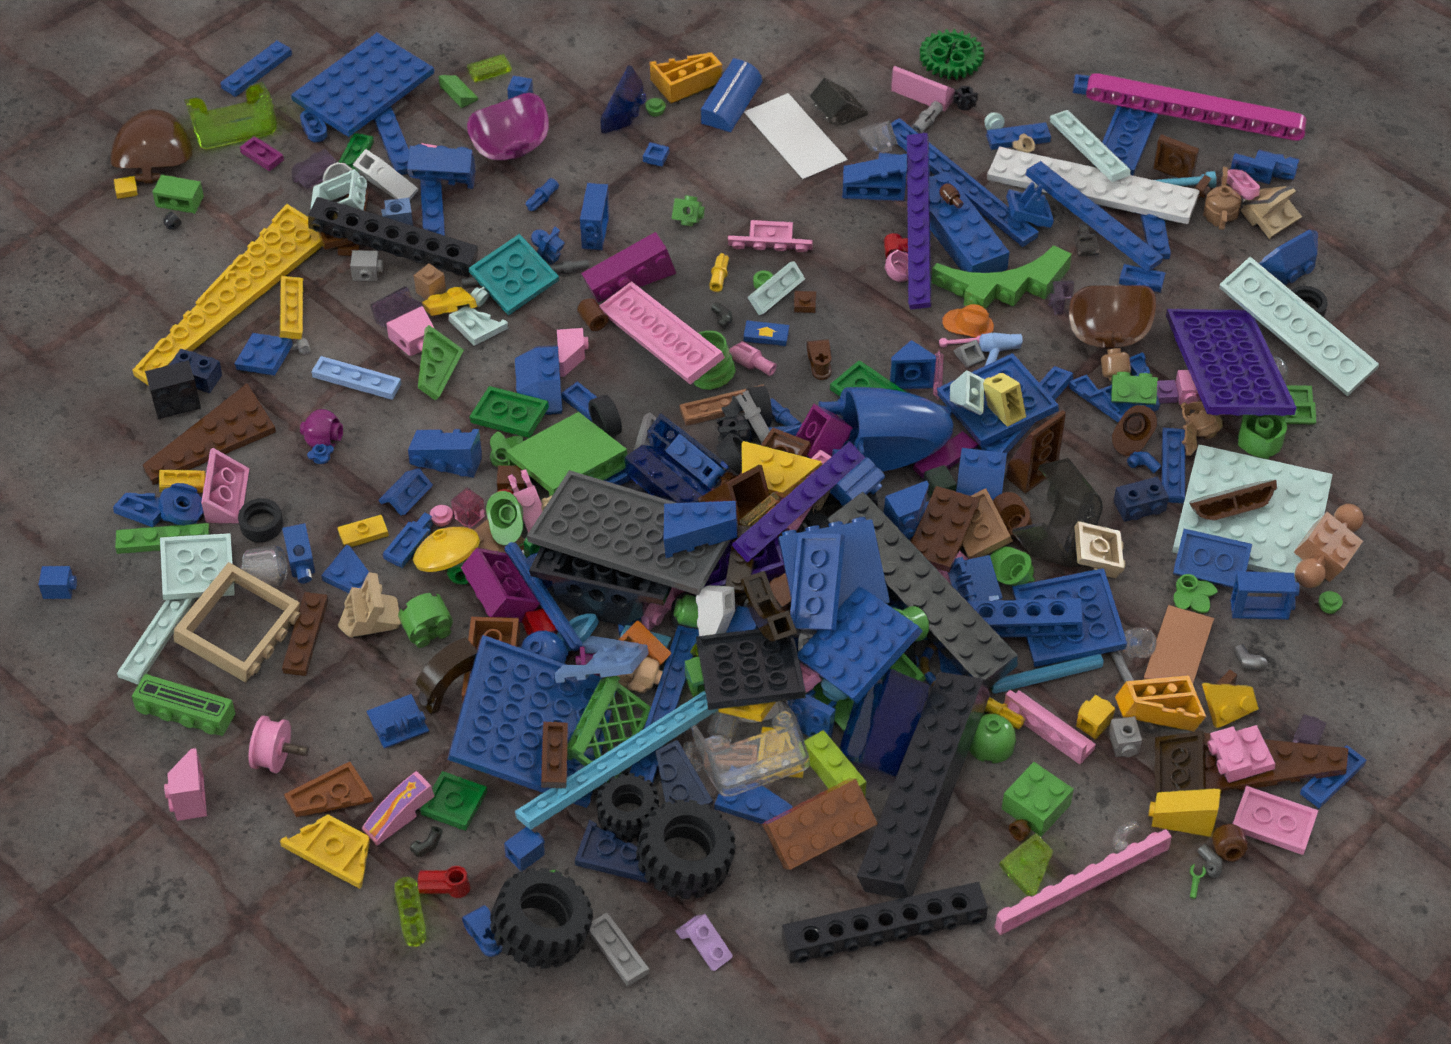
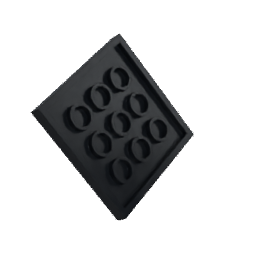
[696,629,806,710]

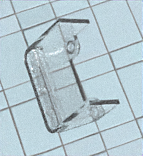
[691,701,810,796]

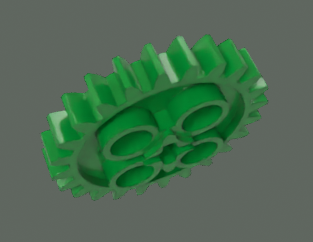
[919,29,984,79]

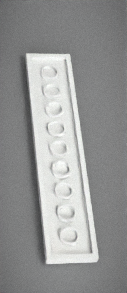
[987,147,1199,224]

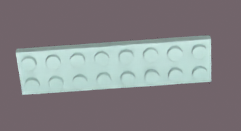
[1220,257,1379,396]

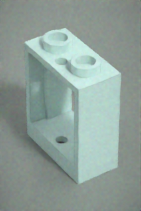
[310,169,367,210]

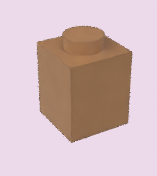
[414,264,446,300]

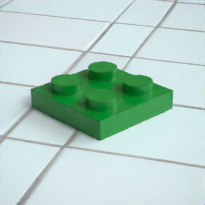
[421,771,487,831]

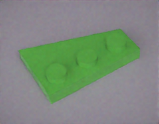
[418,325,464,400]

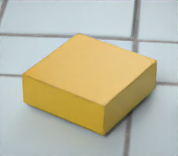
[114,176,138,199]

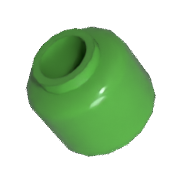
[674,595,698,628]

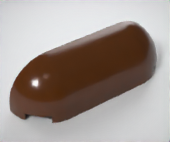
[1189,480,1277,520]

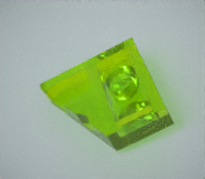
[999,833,1053,897]

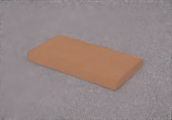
[1143,605,1214,684]

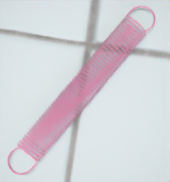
[933,350,943,400]

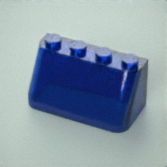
[839,669,930,778]

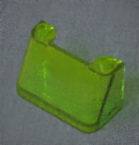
[184,82,277,149]

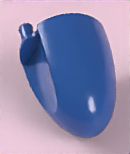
[818,387,954,472]

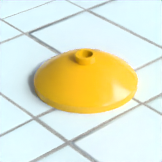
[413,527,480,572]

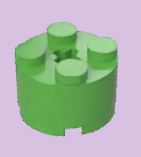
[1238,415,1287,459]
[398,593,453,648]

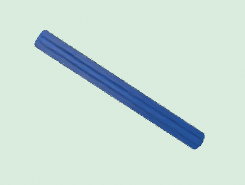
[504,542,583,651]

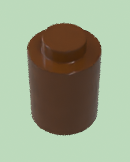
[577,298,609,331]

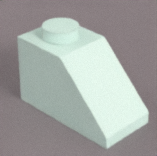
[950,370,984,415]

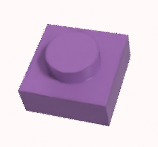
[1157,380,1179,403]

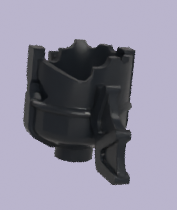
[716,395,758,443]

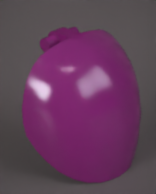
[467,93,549,160]

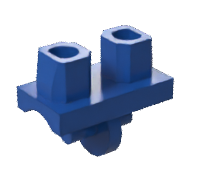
[531,226,565,265]

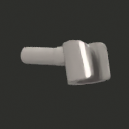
[290,338,311,355]

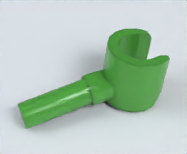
[1189,864,1206,899]

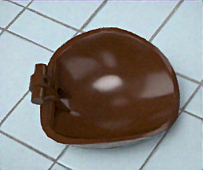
[110,109,193,184]
[1069,285,1156,349]

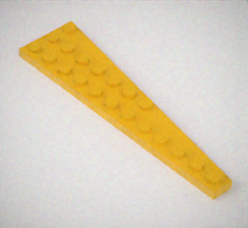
[132,204,323,386]

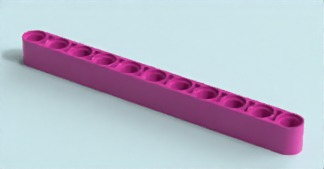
[1086,73,1306,141]

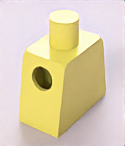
[983,373,1026,427]

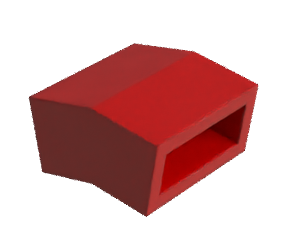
[522,609,558,635]

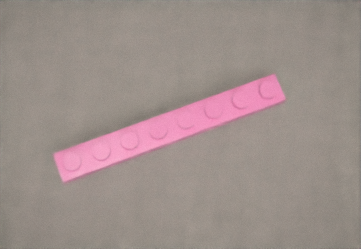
[995,829,1172,935]

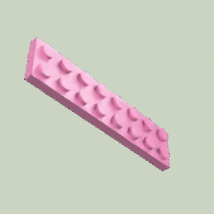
[599,281,725,384]

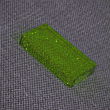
[467,54,512,82]

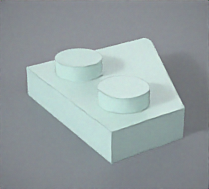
[449,306,508,346]

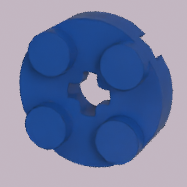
[158,483,204,525]

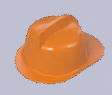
[942,304,994,338]

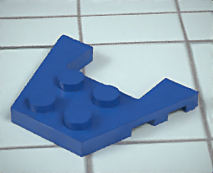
[1069,352,1160,422]

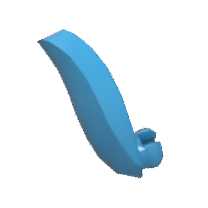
[557,614,599,651]

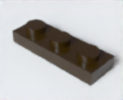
[725,525,755,594]

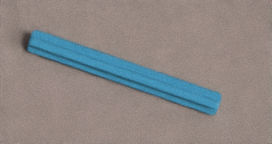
[990,654,1104,694]

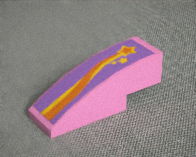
[362,771,435,846]

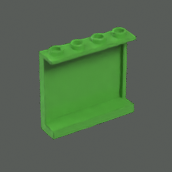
[506,412,629,496]

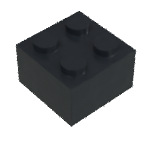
[145,360,201,419]

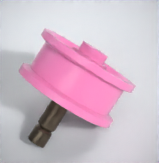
[249,716,309,773]

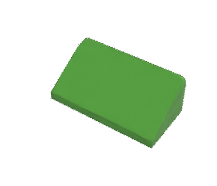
[439,75,478,108]

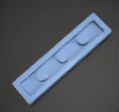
[311,356,402,400]

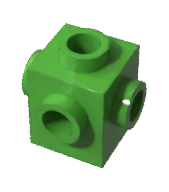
[672,195,705,226]

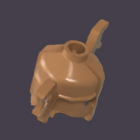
[1203,167,1241,230]
[1180,401,1225,456]

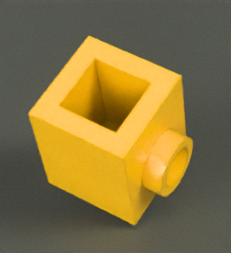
[1076,695,1115,739]

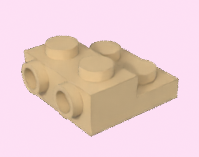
[1074,521,1125,578]

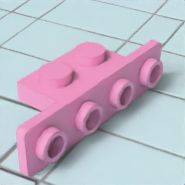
[728,220,813,252]

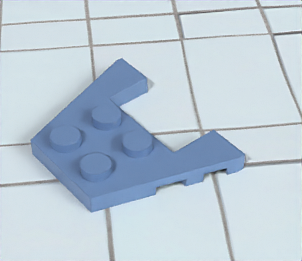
[555,636,649,683]

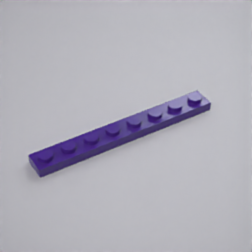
[732,441,865,563]

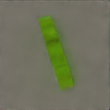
[394,877,427,947]

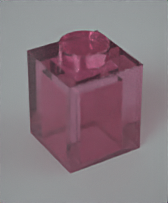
[451,487,485,528]

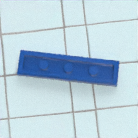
[1161,428,1185,504]

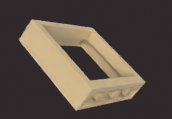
[174,562,301,683]

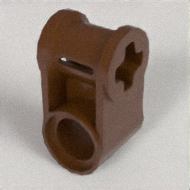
[807,339,832,380]

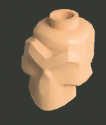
[617,657,663,693]

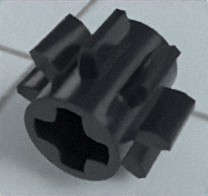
[952,85,978,111]

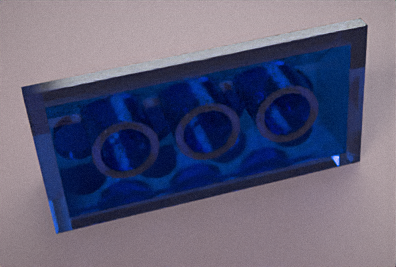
[625,445,712,503]

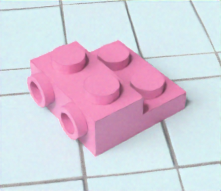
[1207,725,1275,783]

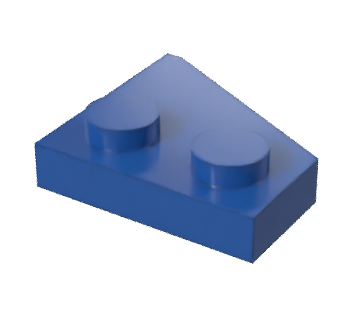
[113,493,162,527]
[321,544,369,593]

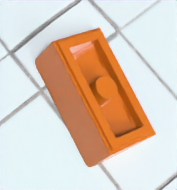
[618,621,671,666]

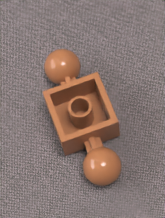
[1294,504,1364,588]

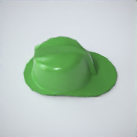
[486,491,524,546]
[990,546,1035,586]

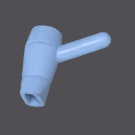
[979,333,1022,366]

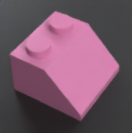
[164,748,207,821]

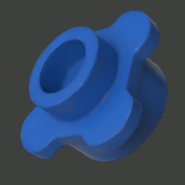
[307,444,334,464]

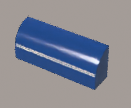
[701,58,763,132]

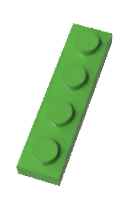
[115,523,210,554]

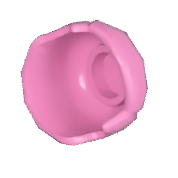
[885,250,908,282]

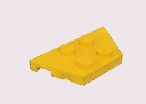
[742,441,822,498]
[280,815,370,889]

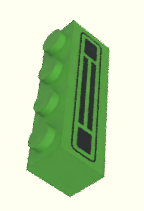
[132,674,236,736]

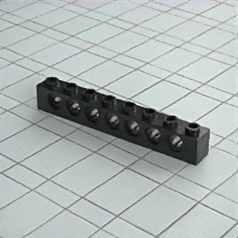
[308,197,478,277]
[782,881,988,964]

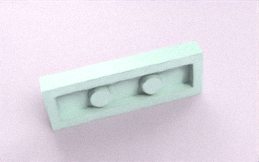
[747,261,805,315]

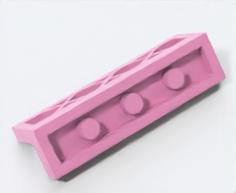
[1004,690,1096,764]

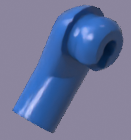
[1127,452,1161,473]

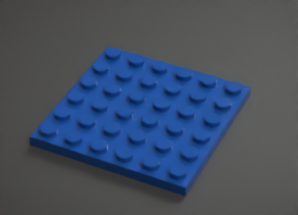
[447,635,616,808]

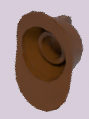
[1112,405,1157,456]
[993,492,1032,538]

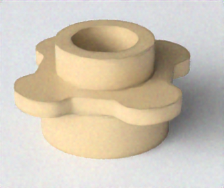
[1013,134,1035,153]

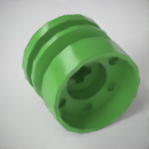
[693,331,736,390]

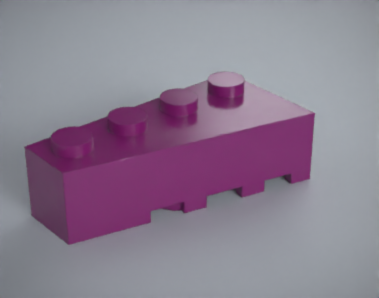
[581,232,677,302]

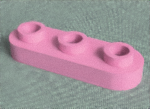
[1227,169,1260,200]

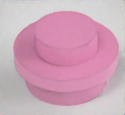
[430,505,453,527]

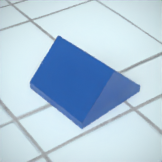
[890,340,936,389]

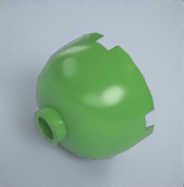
[969,714,1016,763]

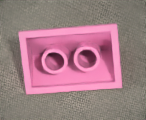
[891,66,955,112]
[201,448,249,523]

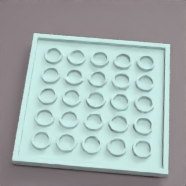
[1172,444,1332,581]

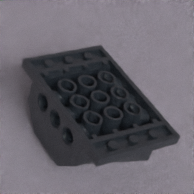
[529,546,672,626]

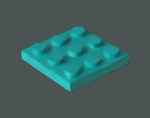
[469,234,559,315]

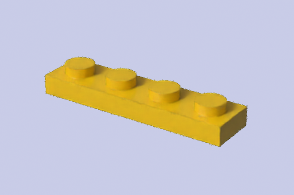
[280,276,303,340]

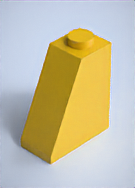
[1148,789,1220,837]

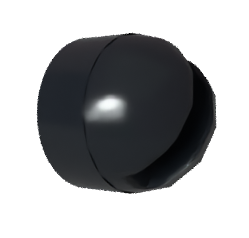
[163,211,182,230]

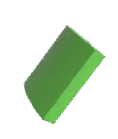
[1284,385,1316,424]

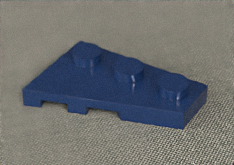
[656,740,713,806]
[575,820,647,883]

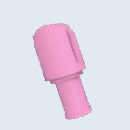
[729,341,777,376]

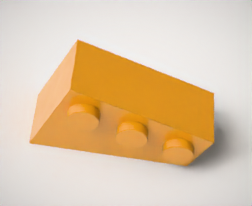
[650,52,722,103]
[1115,675,1206,732]

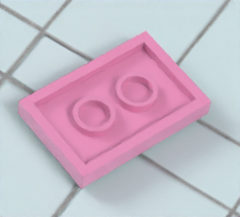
[1233,786,1318,855]

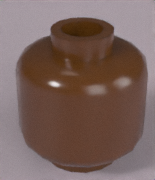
[1212,824,1248,861]

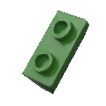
[1111,372,1158,405]

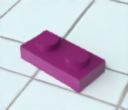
[240,136,284,171]

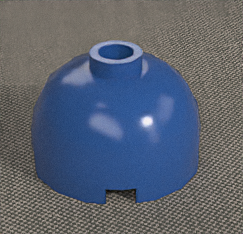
[520,630,568,664]

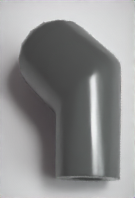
[1197,844,1223,878]

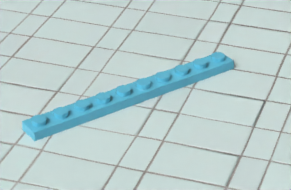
[515,691,718,830]

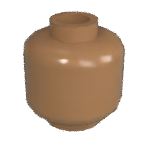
[1101,348,1131,381]

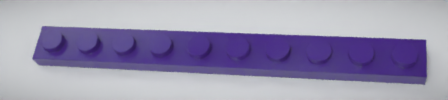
[907,133,931,310]

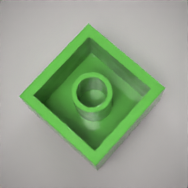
[1002,762,1074,837]

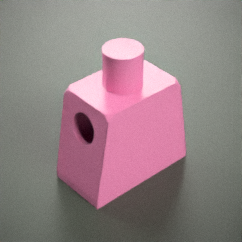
[386,306,434,356]

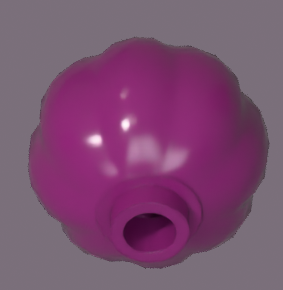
[300,409,343,448]

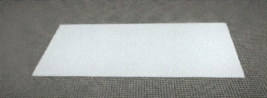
[744,93,848,179]

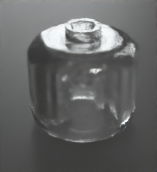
[240,545,288,589]

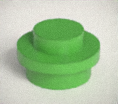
[646,98,666,117]
[1318,591,1343,614]

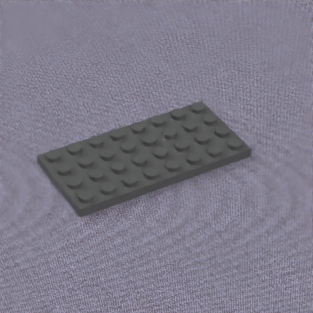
[527,470,738,595]

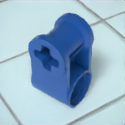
[462,905,503,957]

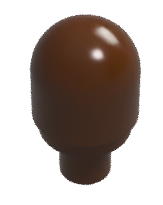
[939,184,964,209]

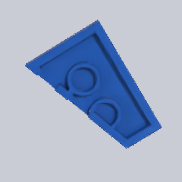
[714,765,793,824]

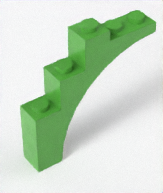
[931,245,1072,309]

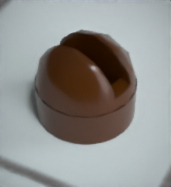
[1009,819,1031,841]

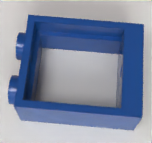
[580,183,609,250]
[1230,571,1299,620]

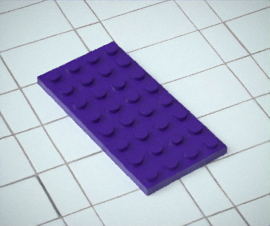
[1166,309,1297,416]

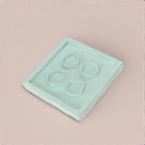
[160,533,234,600]

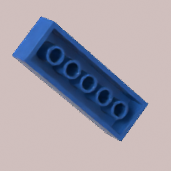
[929,171,1010,273]

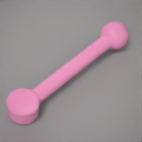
[939,335,981,348]

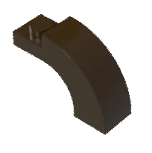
[741,571,797,641]
[415,637,477,714]

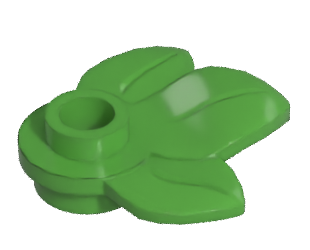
[490,431,523,467]
[1173,574,1218,613]

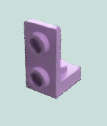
[676,914,733,971]

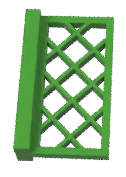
[567,675,651,783]

